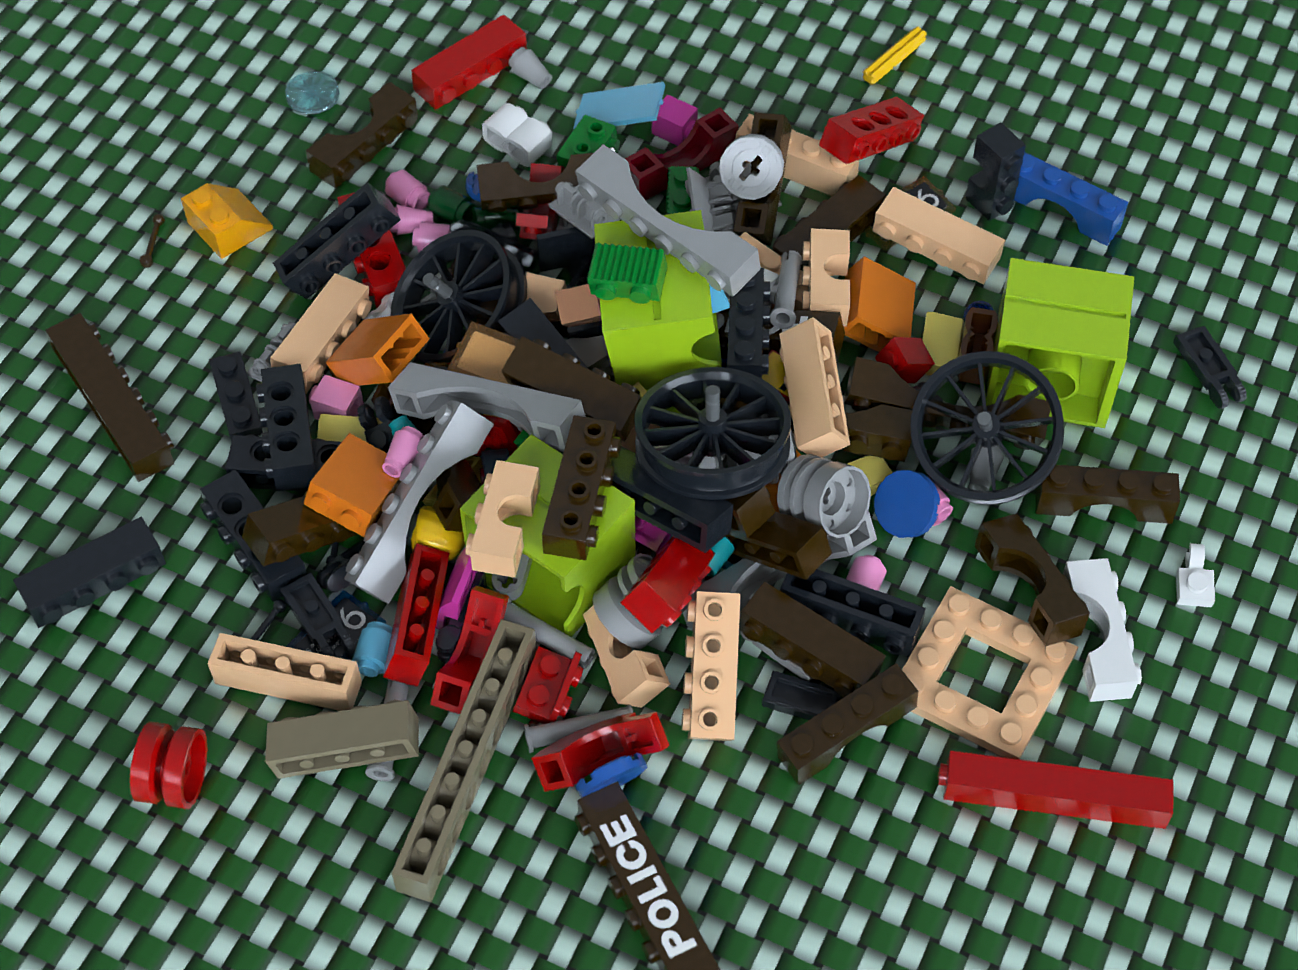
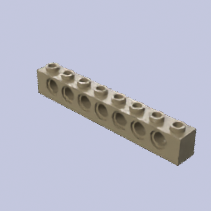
[392,619,537,902]

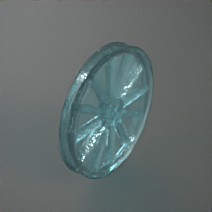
[285,71,339,114]

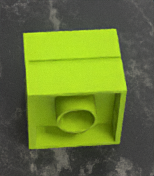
[594,210,722,390]
[986,258,1135,428]
[460,434,636,637]

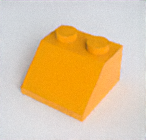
[181,183,273,259]

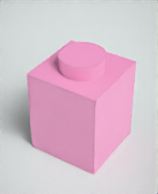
[309,374,364,420]

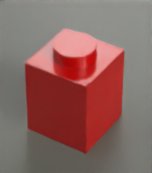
[875,337,935,383]

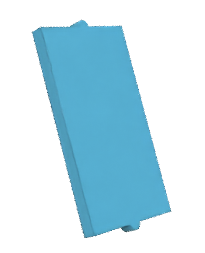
[573,82,665,129]

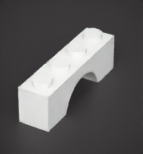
[1063,558,1142,702]

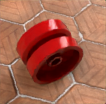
[130,721,208,809]

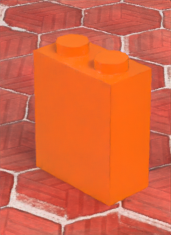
[844,256,916,352]
[325,313,430,386]
[303,433,401,537]

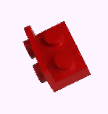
[513,646,584,724]

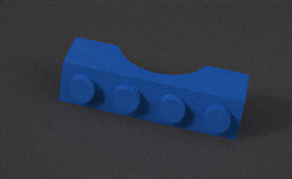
[1014,152,1128,246]

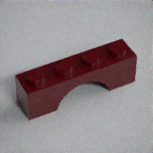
[625,108,738,201]

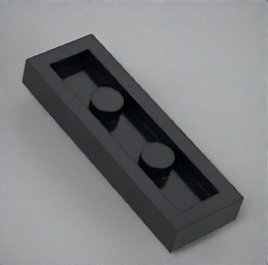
[209,351,263,442]

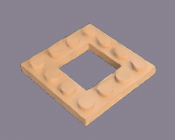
[902,586,1078,760]

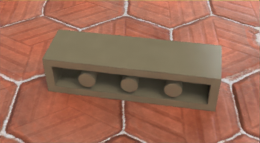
[265,700,419,779]

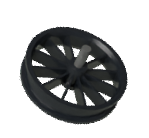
[391,230,527,367]
[910,351,1064,505]
[634,367,791,500]

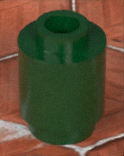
[428,185,476,224]

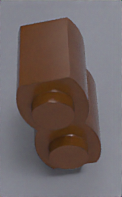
[957,307,998,385]

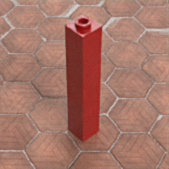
[938,751,1174,829]

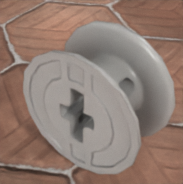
[719,134,784,200]

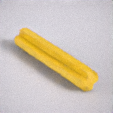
[862,27,927,85]

